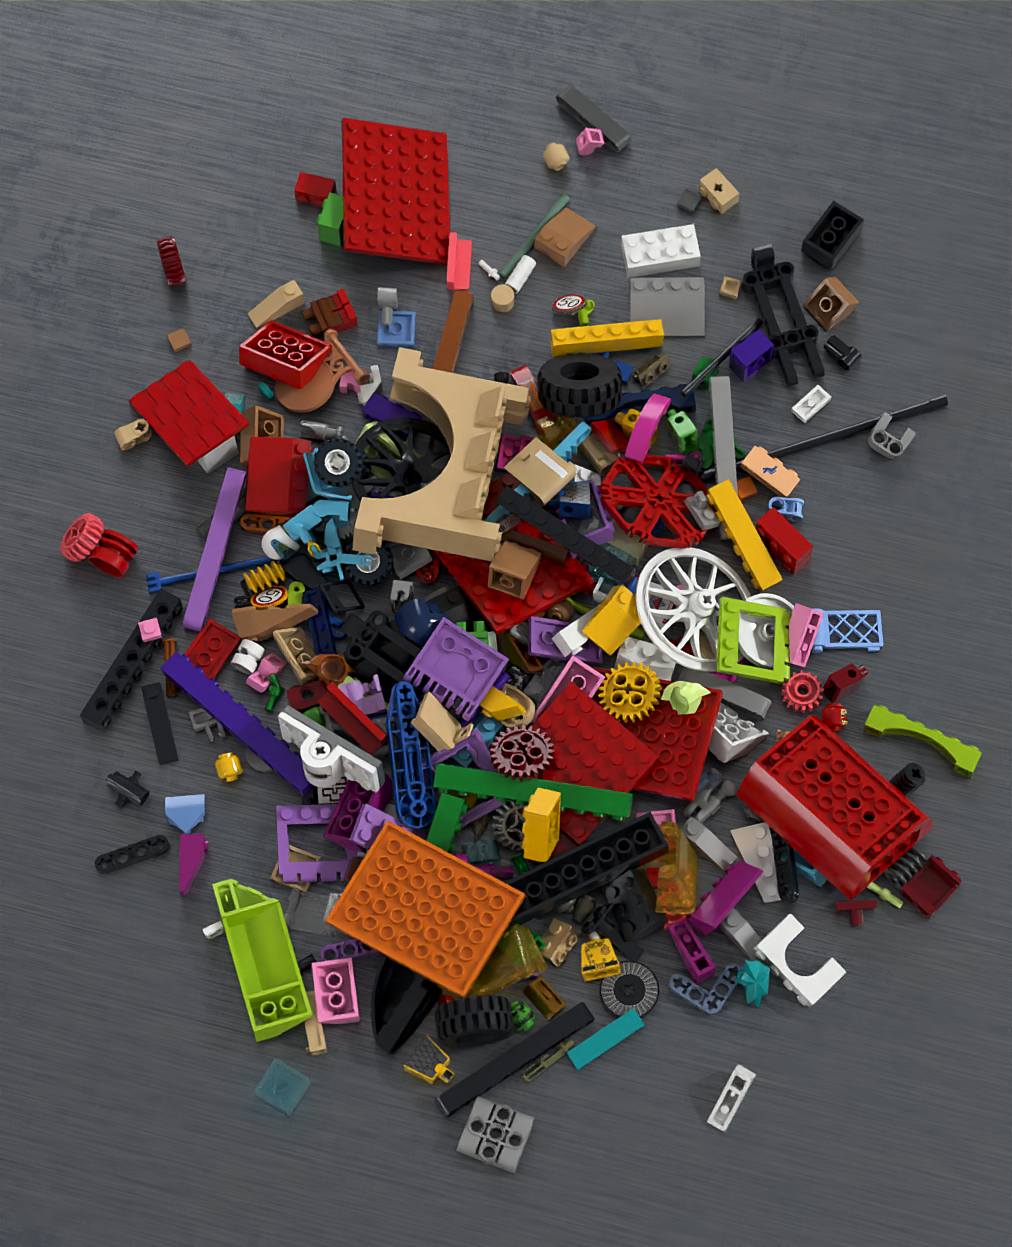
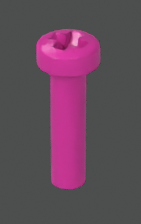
[666,452,700,462]

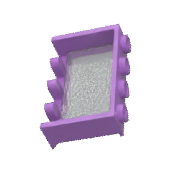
[555,479,616,560]

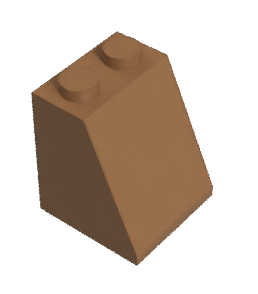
[488,540,541,600]

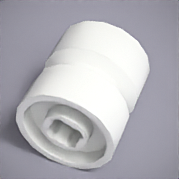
[230,639,265,675]

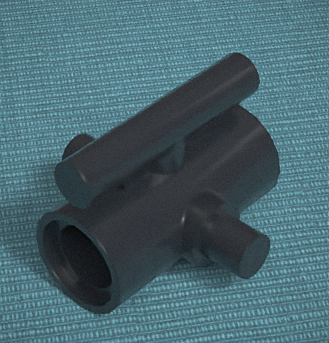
[106,770,150,807]

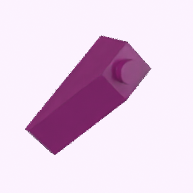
[179,834,209,897]
[668,917,716,984]

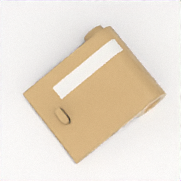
[504,438,577,506]

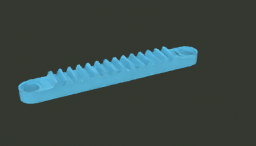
[485,422,591,524]

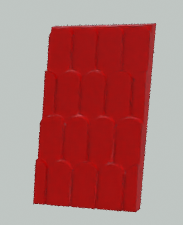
[129,360,250,474]

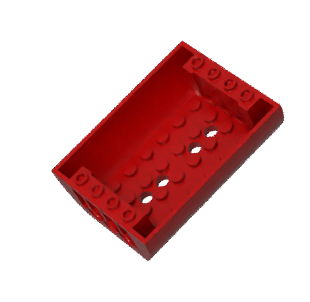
[737,715,933,901]

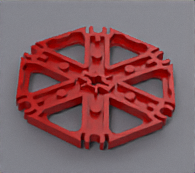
[599,454,717,549]

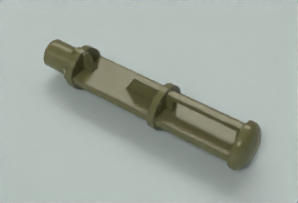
[521,1038,574,1083]

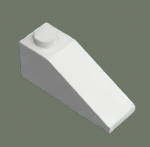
[552,605,600,657]
[707,1064,756,1132]

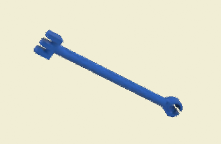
[146,551,290,594]

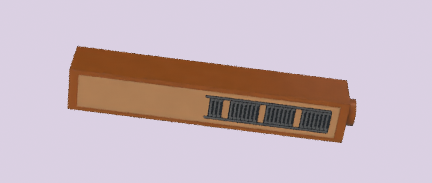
[432,290,473,373]

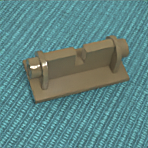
[633,354,671,389]

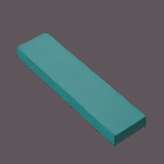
[567,1008,645,1070]

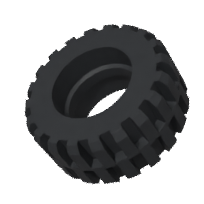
[434,995,514,1048]

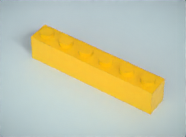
[550,319,664,357]
[706,479,783,592]

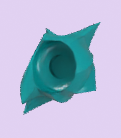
[735,959,770,1009]

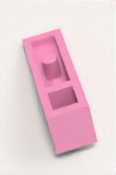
[789,603,824,667]

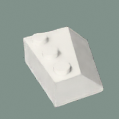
[614,637,677,681]
[708,703,769,763]

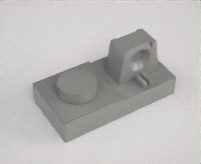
[684,491,720,530]

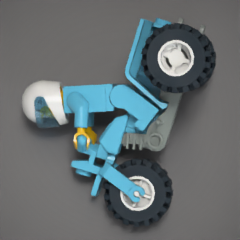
[261,435,394,585]

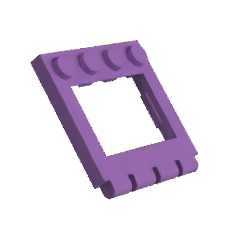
[413,729,507,828]
[276,804,357,883]

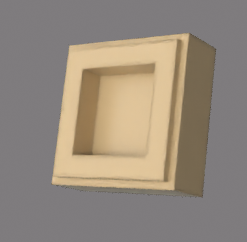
[719,276,742,300]

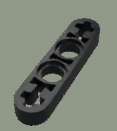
[772,831,799,904]
[95,835,170,874]

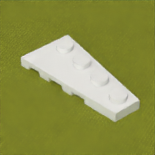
[730,822,781,904]

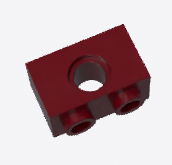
[286,679,327,714]

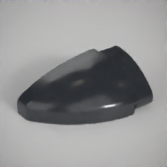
[371,956,443,1055]

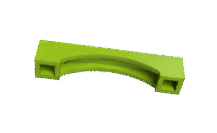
[863,705,982,779]

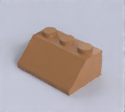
[240,405,284,466]

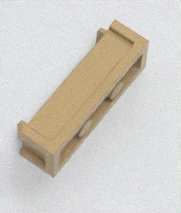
[305,991,327,1056]

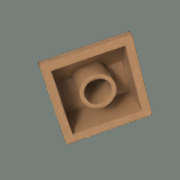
[803,277,859,331]

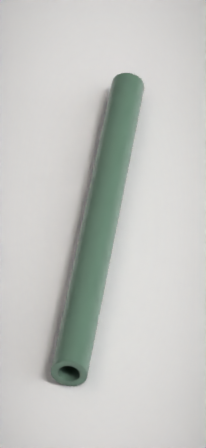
[499,194,570,280]

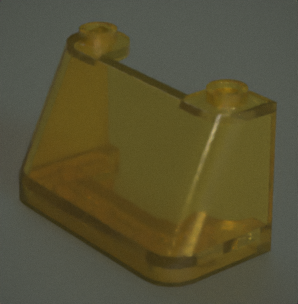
[656,821,698,914]
[466,924,548,998]

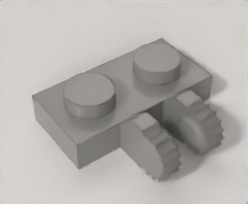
[188,708,226,742]

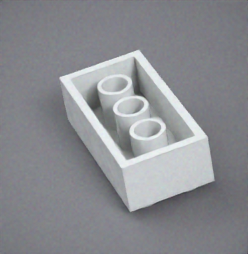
[621,224,701,278]

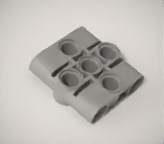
[457,1096,535,1173]

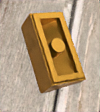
[523,976,567,1021]

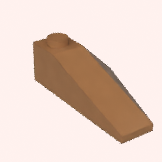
[232,604,318,643]

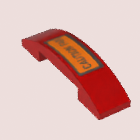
[509,365,556,435]

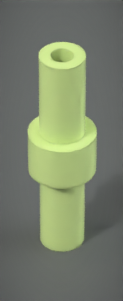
[867,882,904,908]

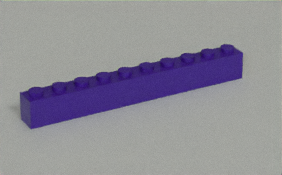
[160,651,314,797]

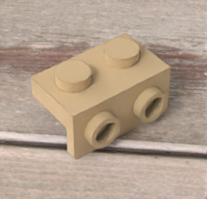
[537,918,580,968]

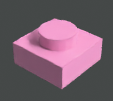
[138,618,162,642]

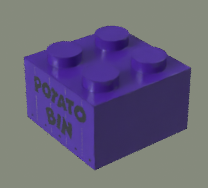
[729,329,774,382]

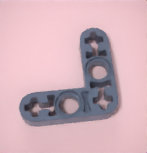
[669,963,742,1016]

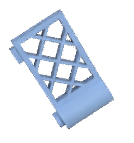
[811,608,883,653]

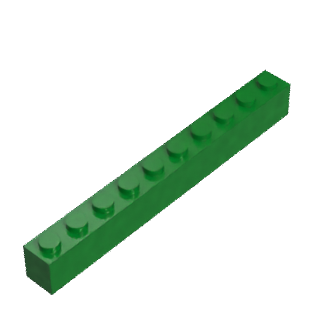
[433,763,633,821]

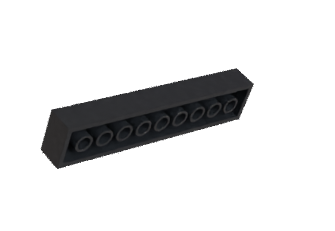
[503,811,669,934]

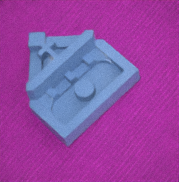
[165,794,205,834]

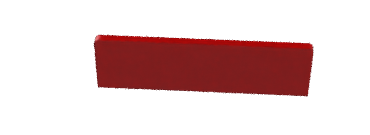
[318,682,388,755]

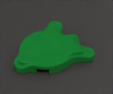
[698,419,746,471]

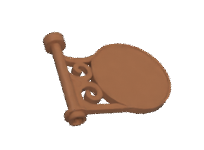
[275,329,370,413]

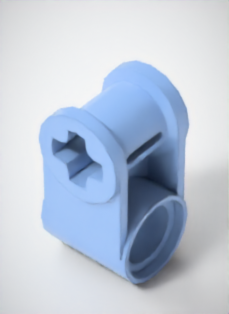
[767,497,804,522]

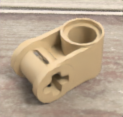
[114,419,152,451]

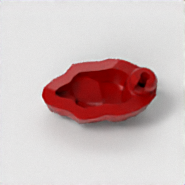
[415,549,441,583]

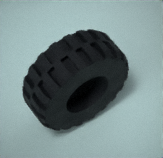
[538,353,622,418]

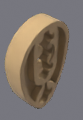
[500,684,535,730]

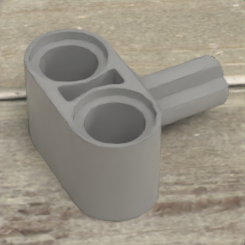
[377,287,398,326]

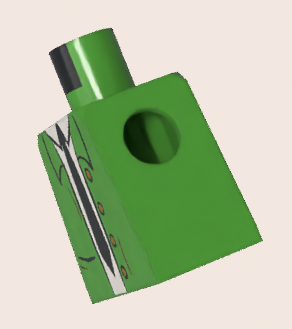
[666,409,699,454]

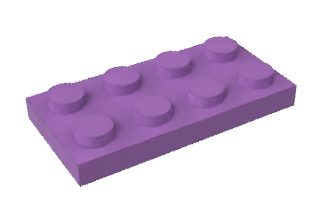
[528,616,603,666]
[349,804,428,850]

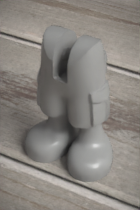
[683,768,739,824]

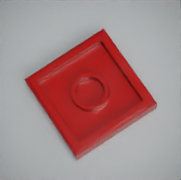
[589,419,629,454]

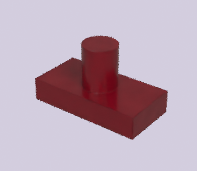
[834,900,877,925]

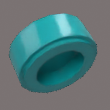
[257,382,274,400]

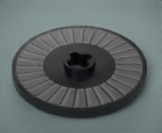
[599,960,660,1018]

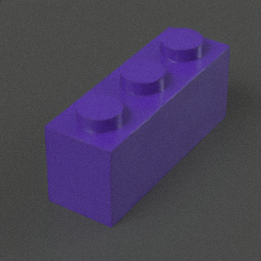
[362,393,422,441]

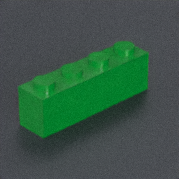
[427,792,468,854]

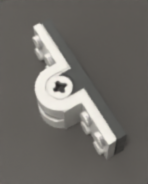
[278,705,385,793]

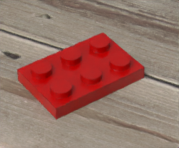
[185,618,242,679]

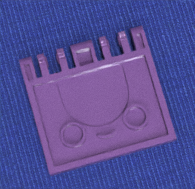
[403,617,509,722]

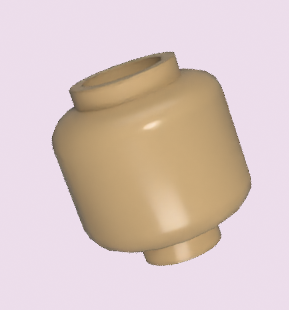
[543,142,569,171]

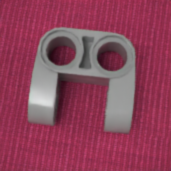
[868,412,916,459]

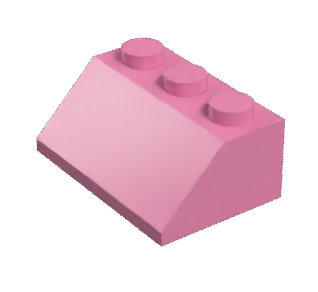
[312,958,360,1024]

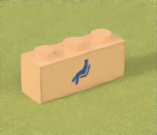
[739,446,800,498]

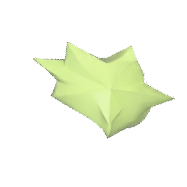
[661,681,710,715]

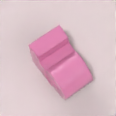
[576,128,604,156]
[339,371,368,394]

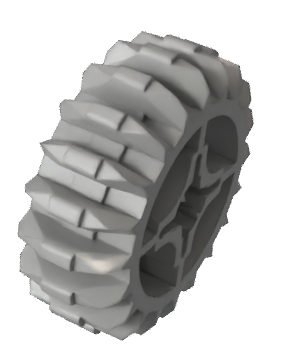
[491,799,529,851]

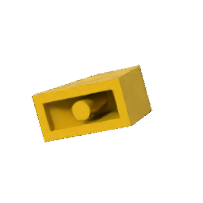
[479,686,526,721]

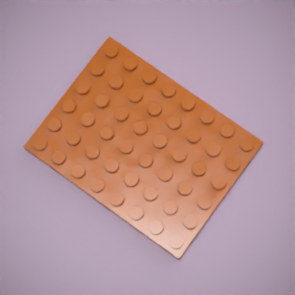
[325,820,525,998]

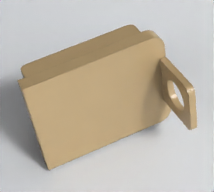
[411,692,474,751]

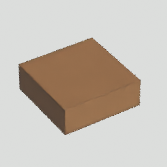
[167,328,192,353]

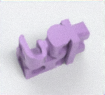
[340,674,387,717]

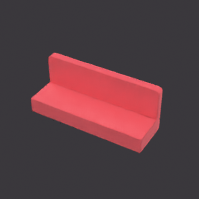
[447,232,472,291]

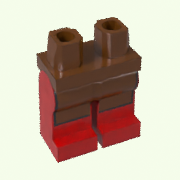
[302,288,358,338]

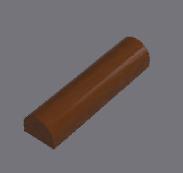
[499,526,570,565]

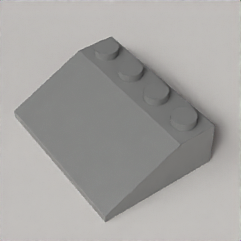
[630,277,705,337]

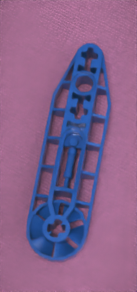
[386,681,436,829]

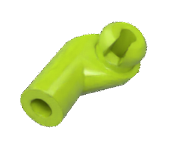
[577,300,595,327]

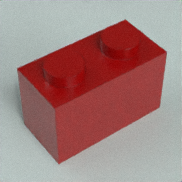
[294,172,336,207]

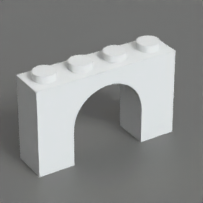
[753,913,846,1007]

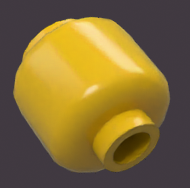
[215,752,243,782]

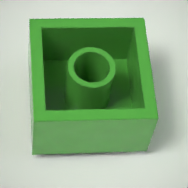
[316,193,344,246]

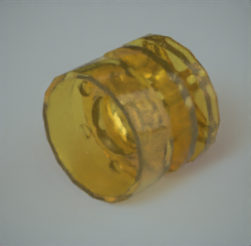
[534,413,577,450]

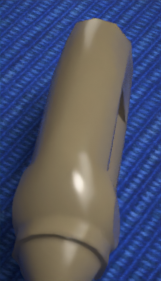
[472,804,490,840]

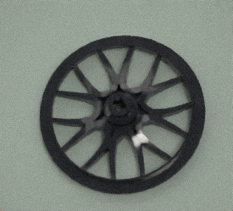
[352,417,450,502]

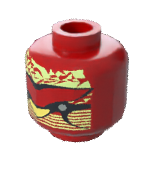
[821,703,847,731]

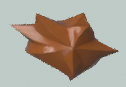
[300,653,359,686]

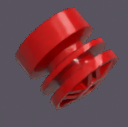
[88,529,139,578]

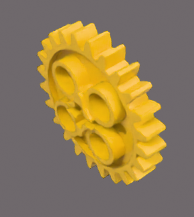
[598,661,662,723]

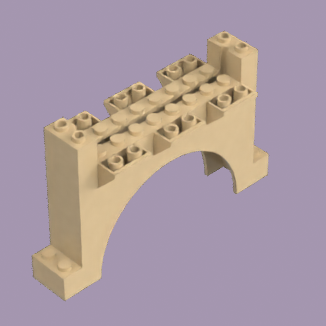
[352,347,531,561]

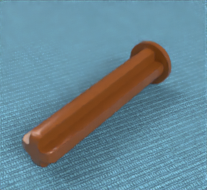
[161,639,177,696]

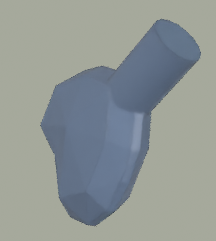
[697,773,721,791]

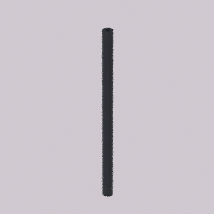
[680,318,763,398]

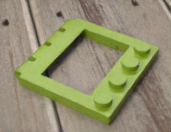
[716,597,792,684]

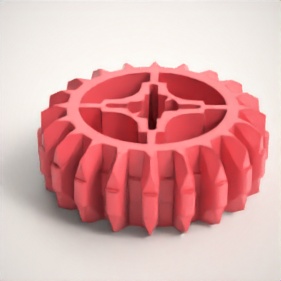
[60,513,104,562]

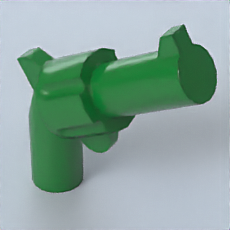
[264,673,285,713]

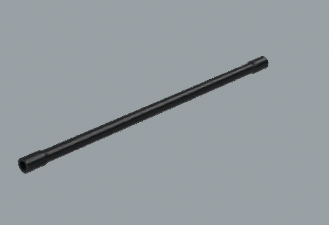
[698,394,948,483]

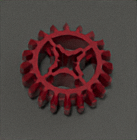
[157,236,186,286]

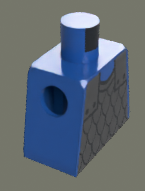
[548,480,590,519]

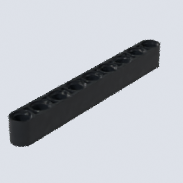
[434,1002,595,1118]

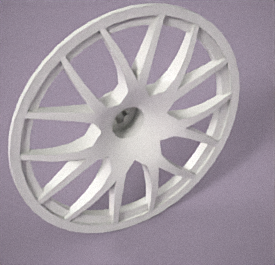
[635,547,751,672]

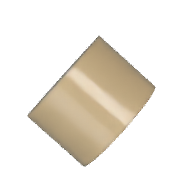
[491,284,514,312]

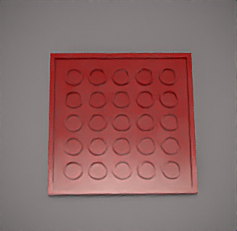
[503,681,659,845]

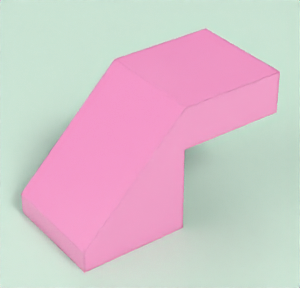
[246,653,287,693]

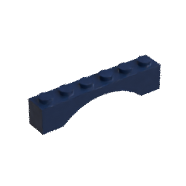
[583,384,696,426]

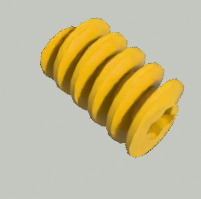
[243,560,286,594]

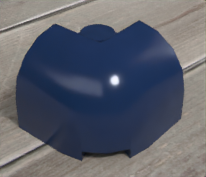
[394,598,448,648]

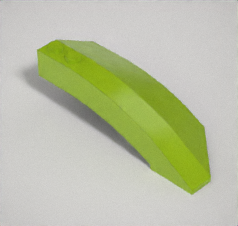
[212,879,313,1042]

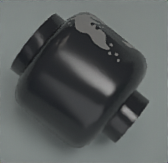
[505,664,534,690]

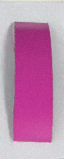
[625,394,671,463]

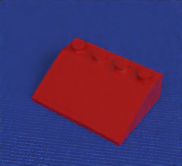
[239,320,332,390]
[244,436,311,518]

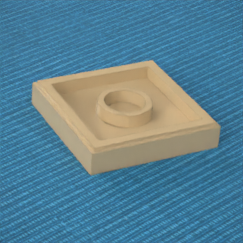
[270,845,322,894]

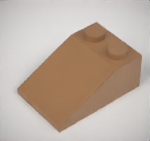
[535,207,596,267]

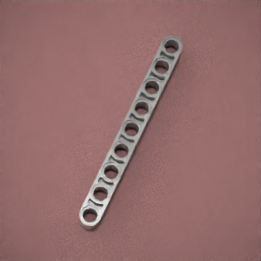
[709,376,738,540]

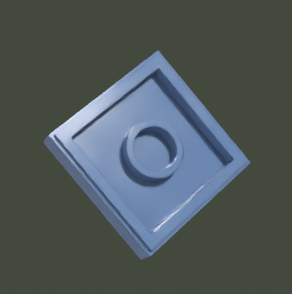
[377,311,416,348]

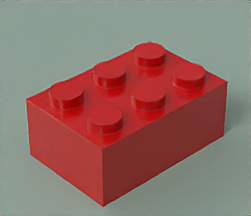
[756,507,813,574]

